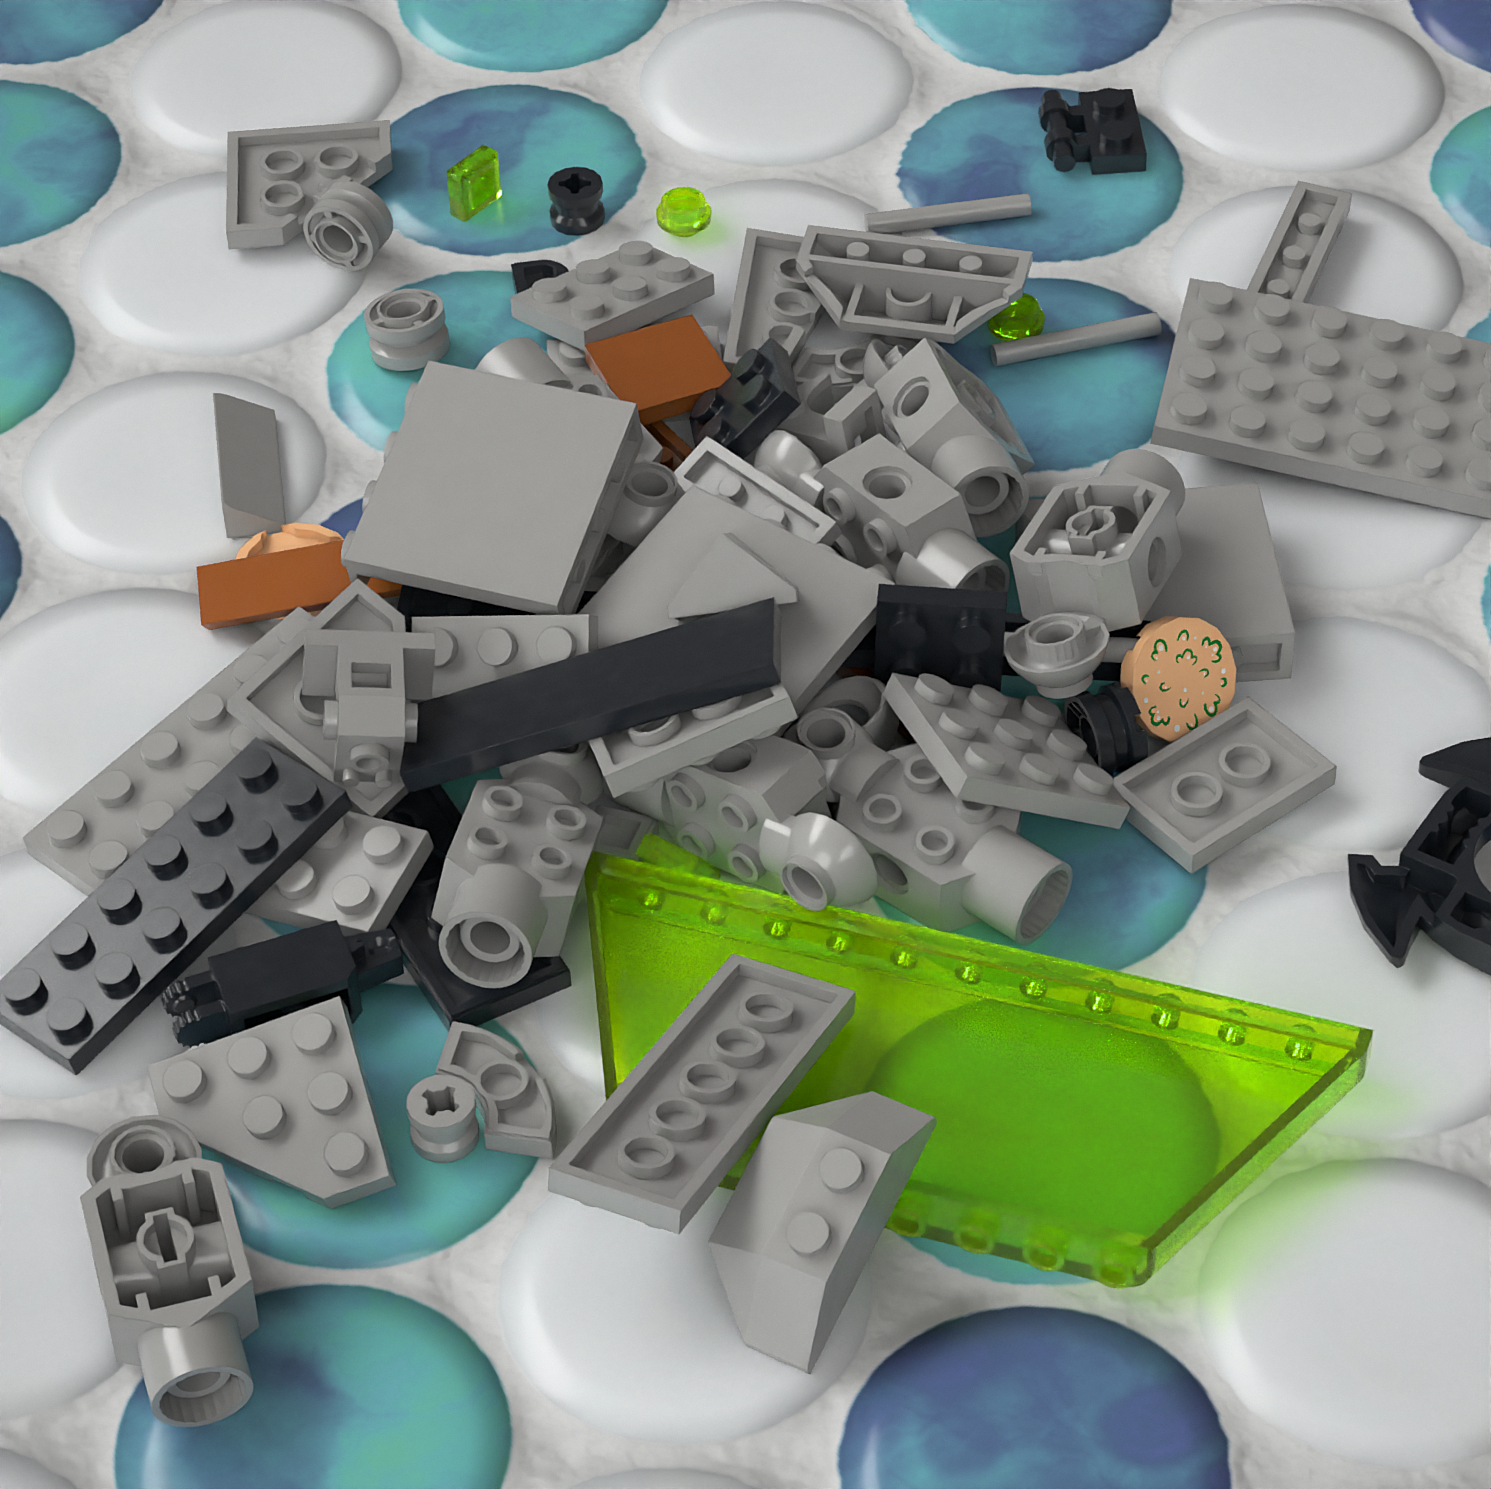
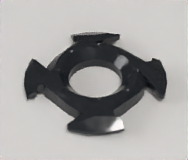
[1347,737,1491,976]

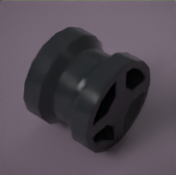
[547,167,605,236]

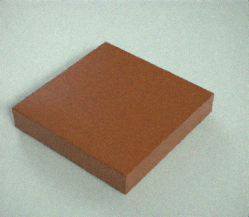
[584,315,731,425]

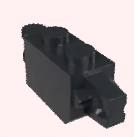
[161,920,405,1048]

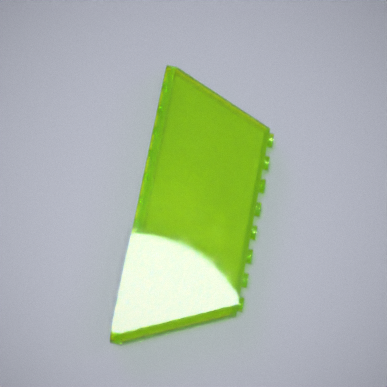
[584,851,1374,1289]

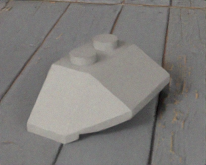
[796,225,1033,344]
[708,1091,937,1374]

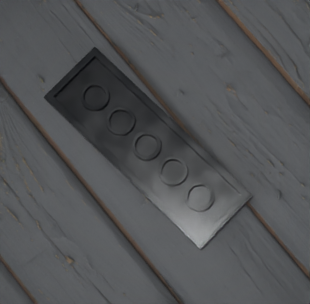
[399,597,782,792]
[382,784,572,1032]

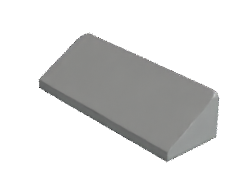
[213,393,286,538]

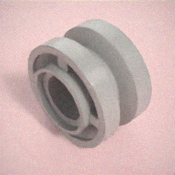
[303,181,393,271]
[364,289,450,371]

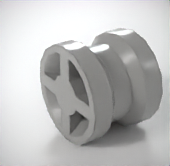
[406,1074,479,1163]

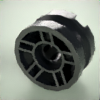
[1064,681,1148,776]

